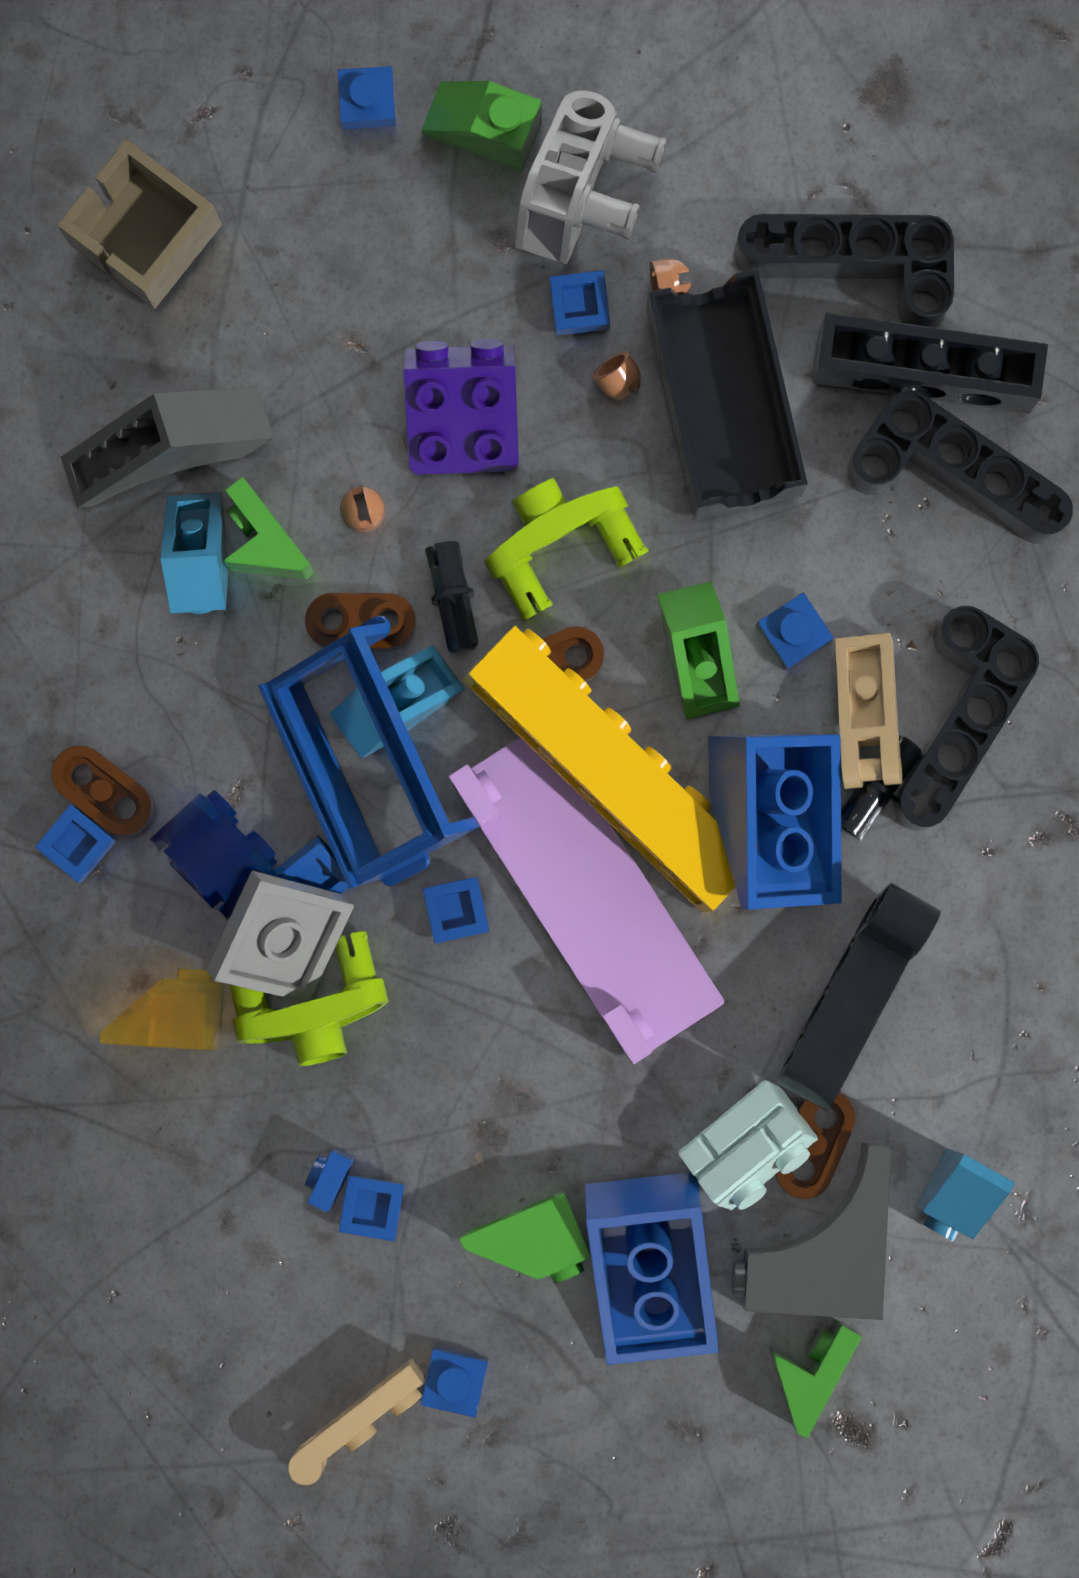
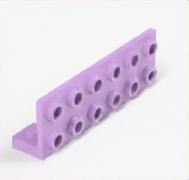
[449,737,724,1065]

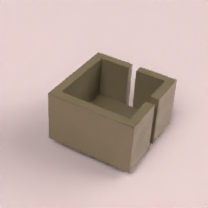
[57,139,222,309]

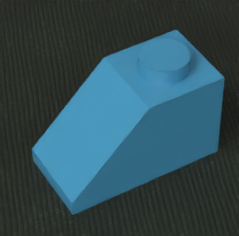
[160,492,228,614]
[329,645,465,759]
[915,1148,1015,1241]

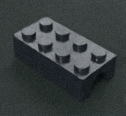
[646,268,808,520]

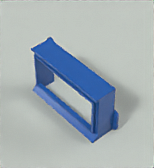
[258,616,479,889]

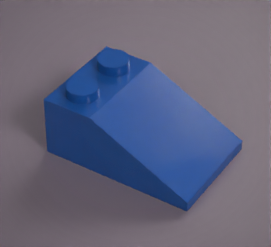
[708,733,842,910]
[585,1172,719,1365]

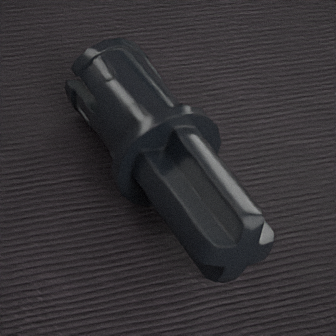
[425,541,479,654]
[841,735,922,841]

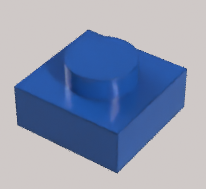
[338,66,396,129]
[549,270,610,336]
[756,592,834,670]
[35,804,117,884]
[275,835,348,894]
[423,877,490,944]
[304,1148,356,1213]
[339,1174,405,1241]
[421,1346,489,1418]

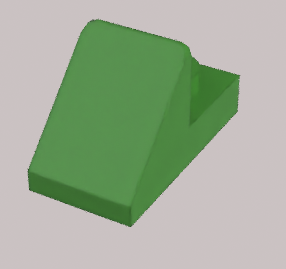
[224,477,315,580]
[769,1319,862,1439]

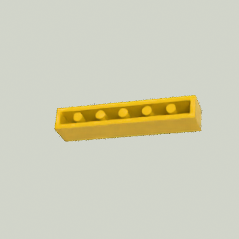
[461,626,735,913]

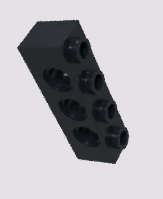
[812,312,1048,414]

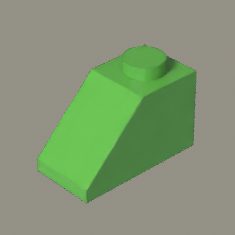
[421,81,542,172]
[657,581,740,720]
[459,1190,591,1283]

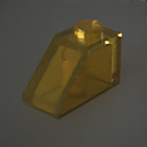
[100,969,225,1051]

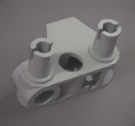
[515,90,667,264]

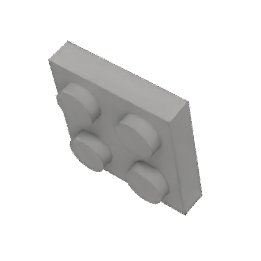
[206,871,355,1002]

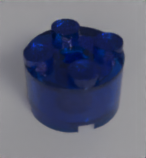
[149,790,277,921]

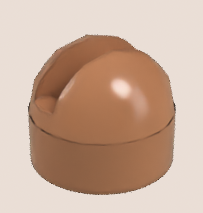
[649,259,692,296]
[592,351,641,400]
[340,486,385,533]

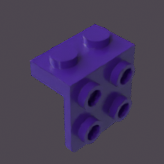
[403,339,519,474]

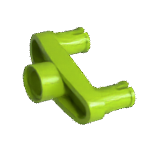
[484,478,649,622]
[229,931,389,1067]

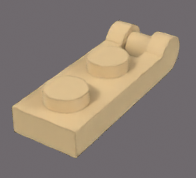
[835,633,902,789]
[288,1358,426,1485]

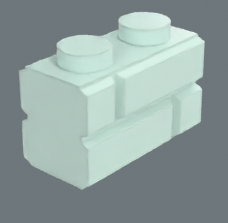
[678,1080,818,1210]

